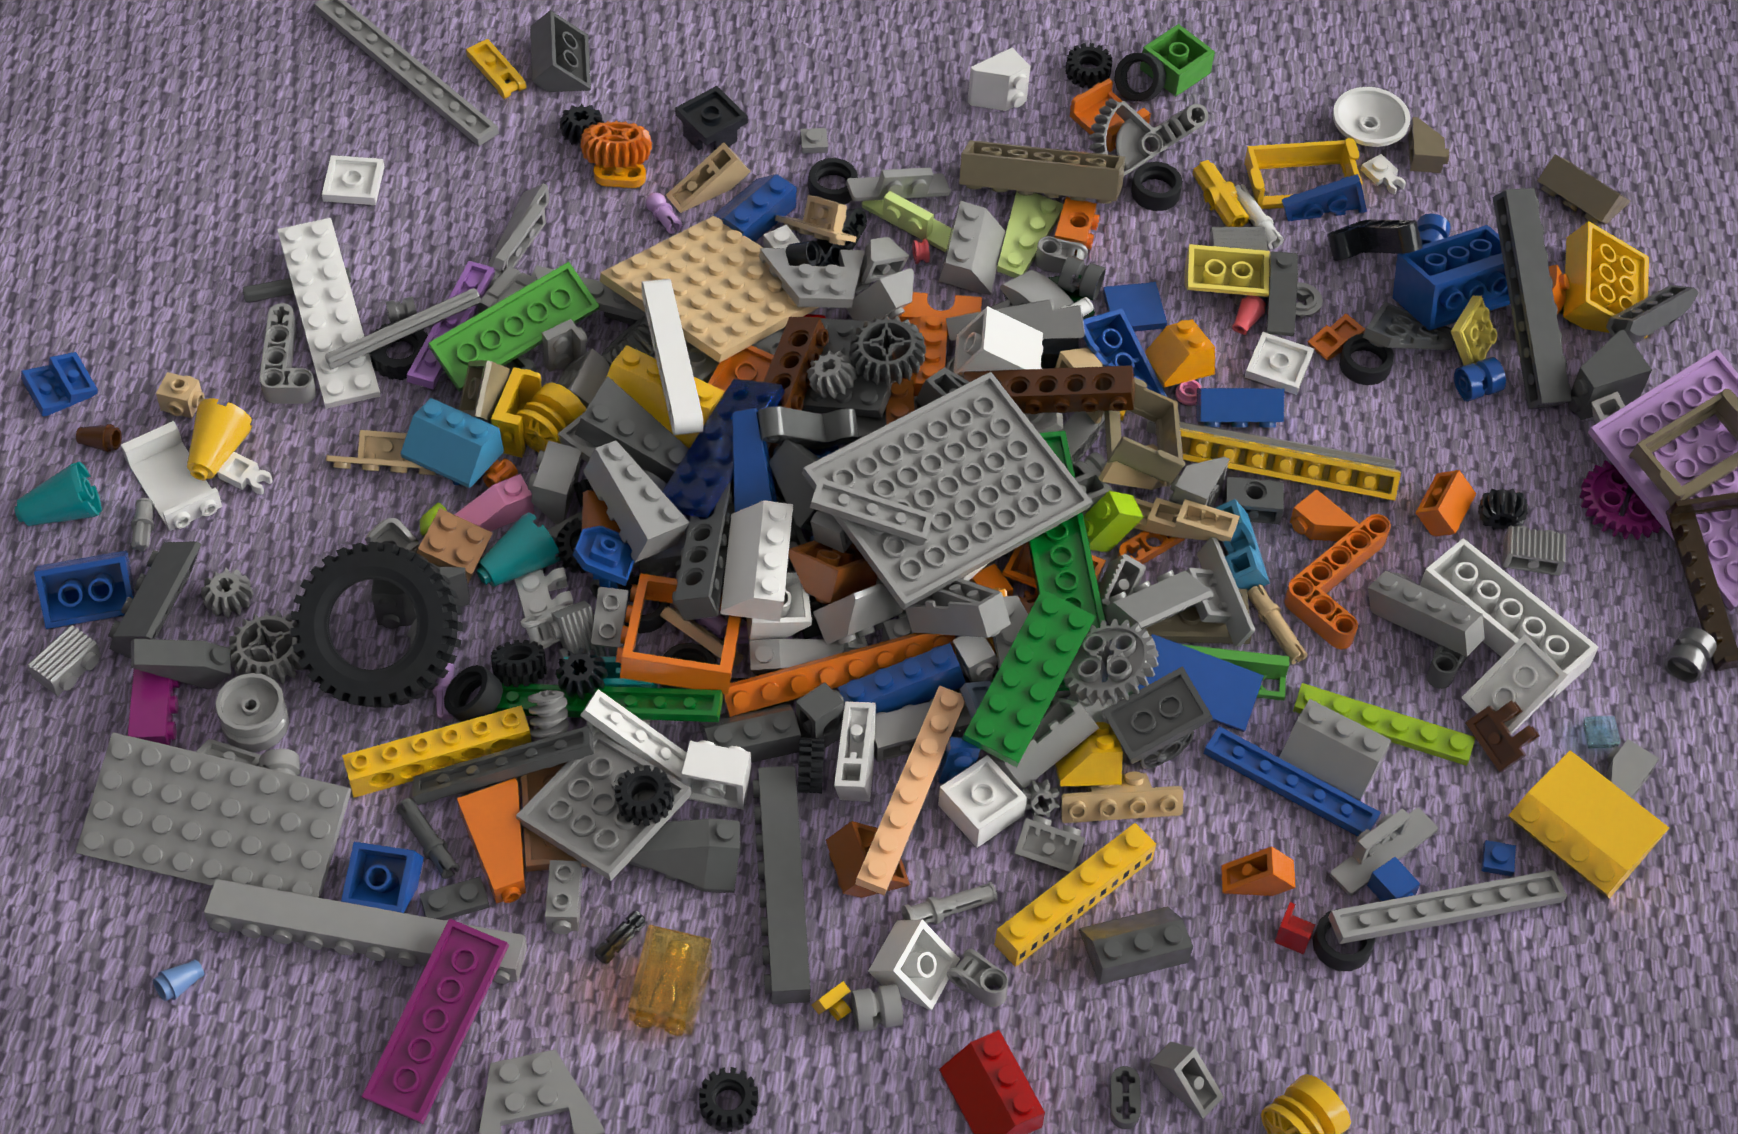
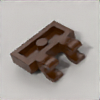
[1465,700,1540,772]

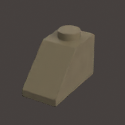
[1408,117,1449,173]

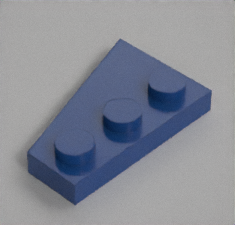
[1282,174,1367,221]

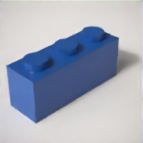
[1196,388,1284,428]

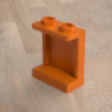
[1070,78,1151,152]

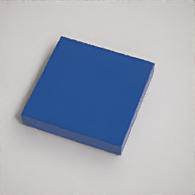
[1103,282,1167,332]

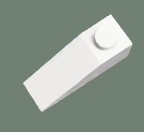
[834,701,876,802]

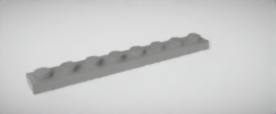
[1328,870,1567,944]

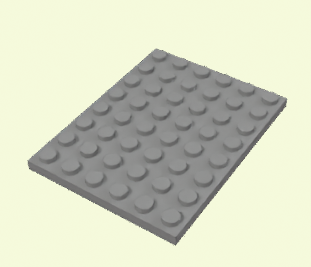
[802,372,1092,610]

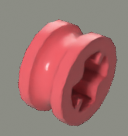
[912,239,930,264]

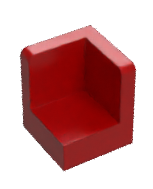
[1274,902,1316,955]

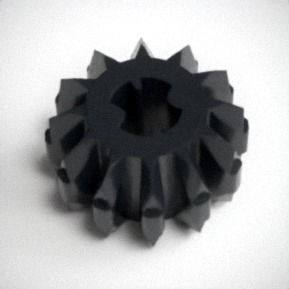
[560,103,604,145]
[1478,487,1528,531]
[555,647,608,701]

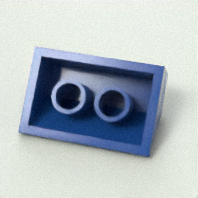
[711,174,797,242]
[34,550,135,629]

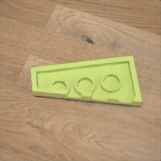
[997,191,1064,278]

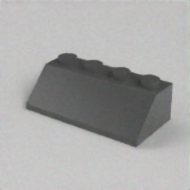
[108,541,202,659]

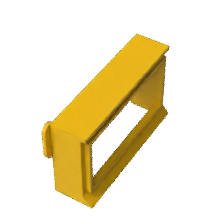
[1244,138,1363,209]

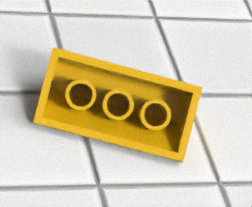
[605,345,724,450]

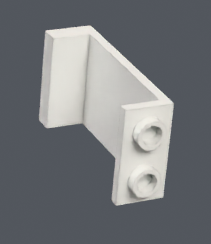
[121,421,222,531]

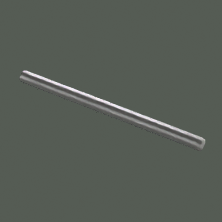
[1146,420,1396,469]

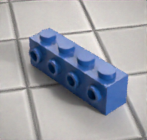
[838,643,966,713]

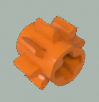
[483,458,518,488]

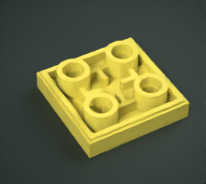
[1451,296,1497,365]

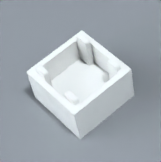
[938,755,1027,848]

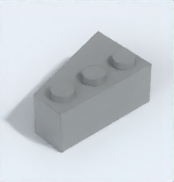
[990,697,1099,789]

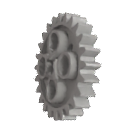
[1063,619,1159,706]

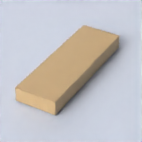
[660,607,744,666]

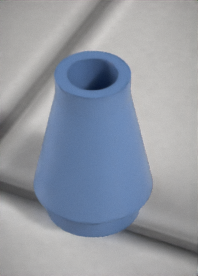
[153,959,205,1001]

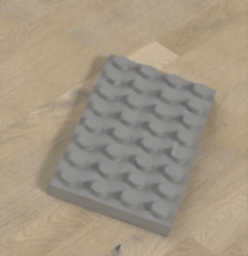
[75,732,352,898]

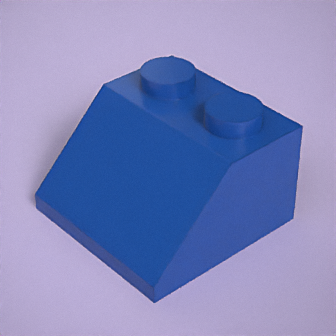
[341,842,424,913]

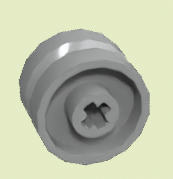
[215,673,290,752]

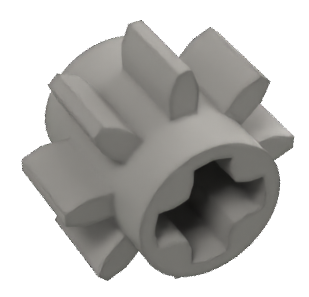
[1022,779,1060,817]

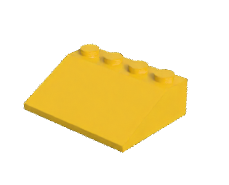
[1563,221,1649,338]
[1508,750,1670,899]

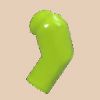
[419,502,447,536]

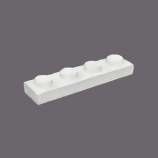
[580,689,687,782]

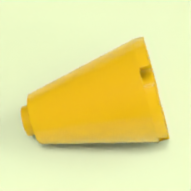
[187,398,253,481]

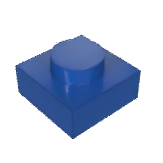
[1481,840,1516,877]

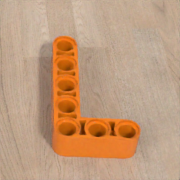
[1284,514,1391,649]

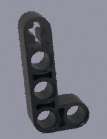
[785,208,867,267]
[1327,219,1423,261]

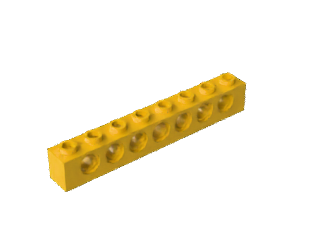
[1180,428,1401,501]

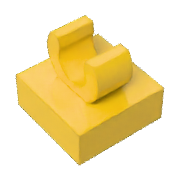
[811,981,851,1021]

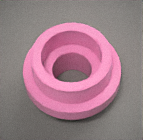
[1175,380,1201,406]

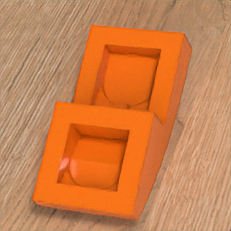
[1308,313,1366,360]

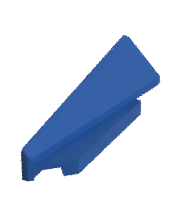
[733,408,778,512]

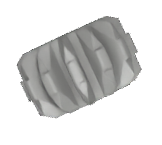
[807,350,857,399]
[201,568,253,619]

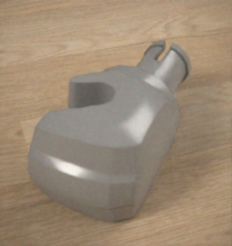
[365,518,420,553]

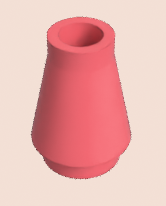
[1232,295,1266,335]

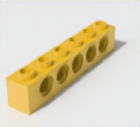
[342,705,531,798]

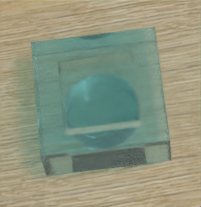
[1582,716,1621,749]

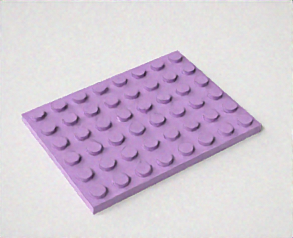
[1588,349,1738,611]

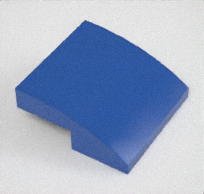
[21,352,98,417]

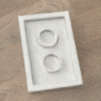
[1461,634,1570,734]

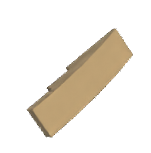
[1134,497,1240,541]

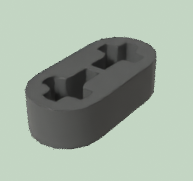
[1110,1066,1141,1129]

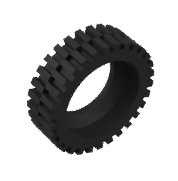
[290,542,463,708]

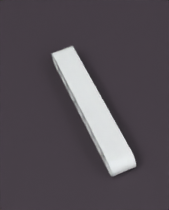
[641,279,703,435]

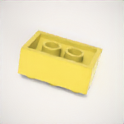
[1184,244,1270,297]

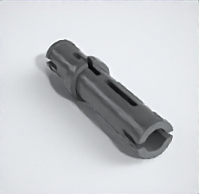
[396,798,460,879]

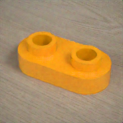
[593,164,646,188]

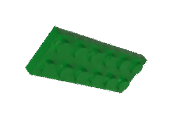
[962,589,1096,768]

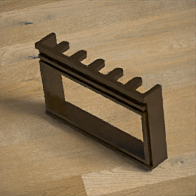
[1666,492,1738,671]

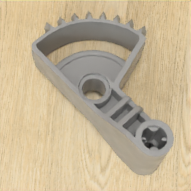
[1088,98,1208,176]

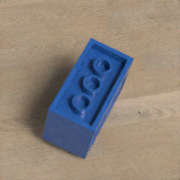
[1392,225,1510,331]

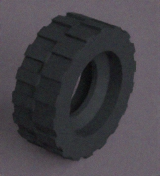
[369,321,428,380]

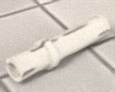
[1235,184,1284,249]

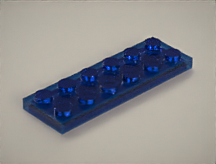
[662,379,785,518]

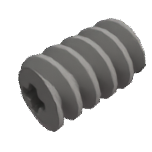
[528,690,569,741]

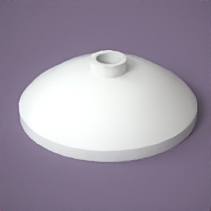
[1333,87,1410,147]

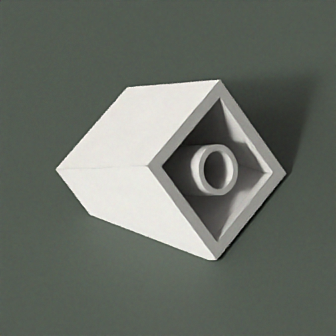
[953,306,1044,378]

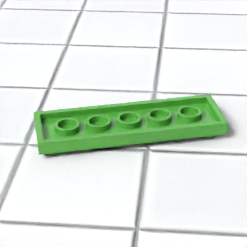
[428,262,600,392]

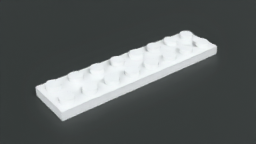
[277,218,381,409]

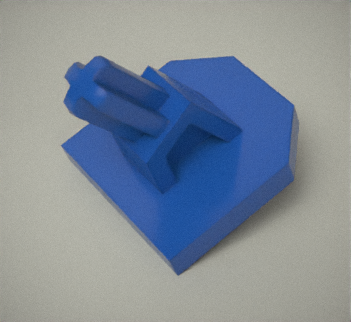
[573,526,634,589]

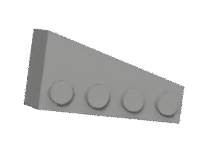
[583,440,690,563]

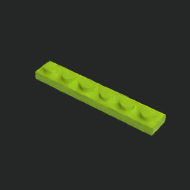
[1293,683,1475,766]

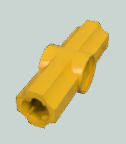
[1192,160,1249,227]

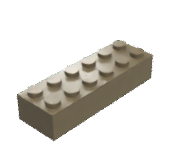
[959,140,1125,204]

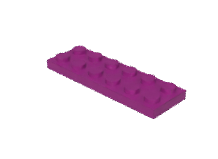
[361,918,509,1125]

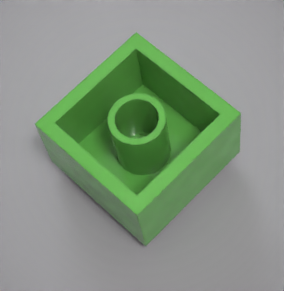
[1140,24,1215,97]

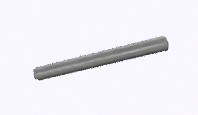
[325,288,481,369]

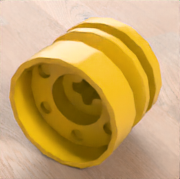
[516,382,586,453]
[1261,1074,1351,1134]

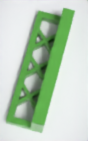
[1181,644,1289,701]

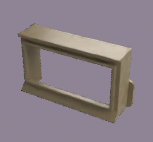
[1104,377,1185,487]
[1628,389,1738,507]

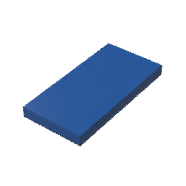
[1137,634,1264,732]

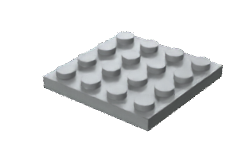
[516,732,692,881]

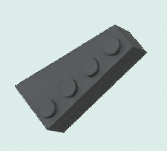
[575,376,695,490]

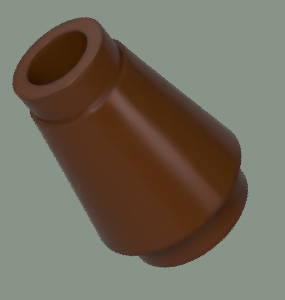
[76,424,122,452]

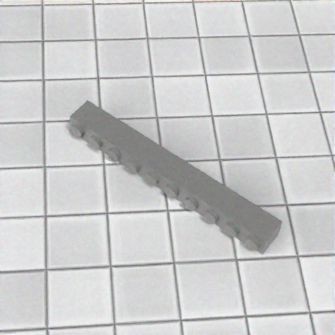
[204,879,527,984]

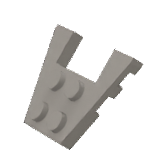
[759,248,864,308]
[479,1049,605,1134]

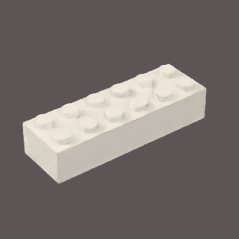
[1420,538,1599,699]

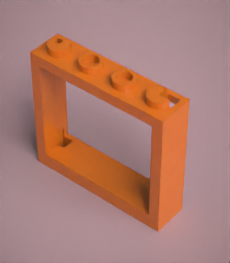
[616,573,742,694]

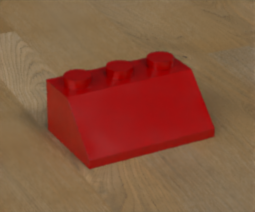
[939,1030,1045,1134]

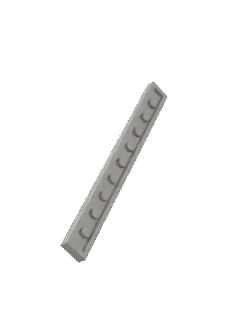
[314,0,499,146]

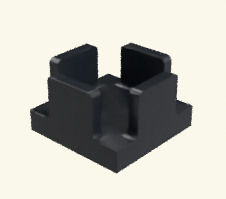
[675,86,748,151]

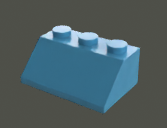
[400,398,504,488]

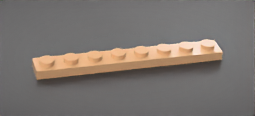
[855,686,965,896]

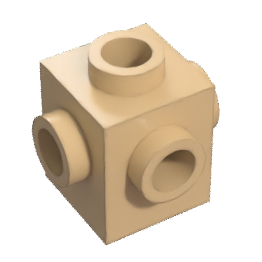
[156,372,204,418]

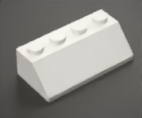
[720,501,793,622]

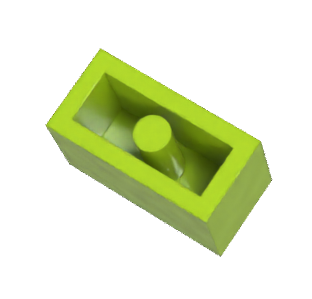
[1083,491,1144,552]

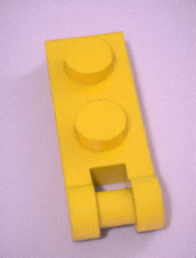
[466,39,527,99]

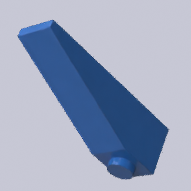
[1083,308,1167,397]

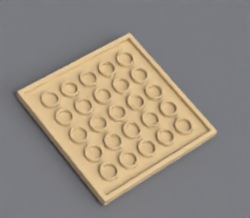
[600,216,820,363]

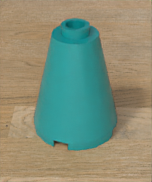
[14,461,102,526]
[476,512,560,587]

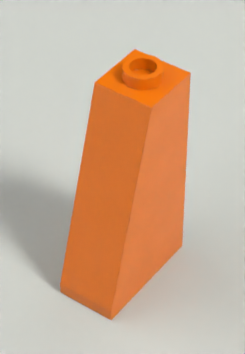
[457,778,526,904]

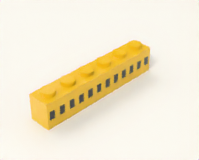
[994,823,1156,967]

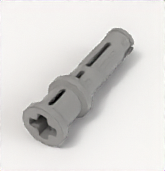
[902,882,997,925]

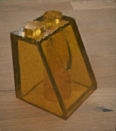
[628,925,712,1036]

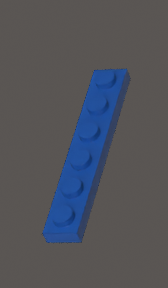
[1203,726,1381,837]

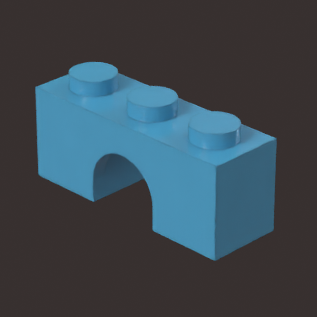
[1216,499,1270,592]

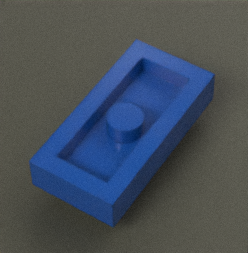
[938,737,981,784]

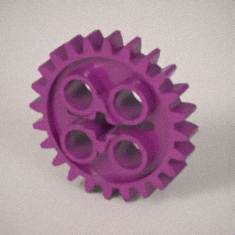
[1579,460,1663,540]

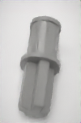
[131,498,155,552]

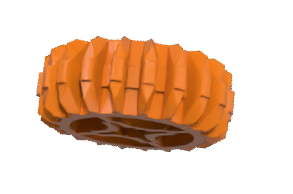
[581,120,652,169]

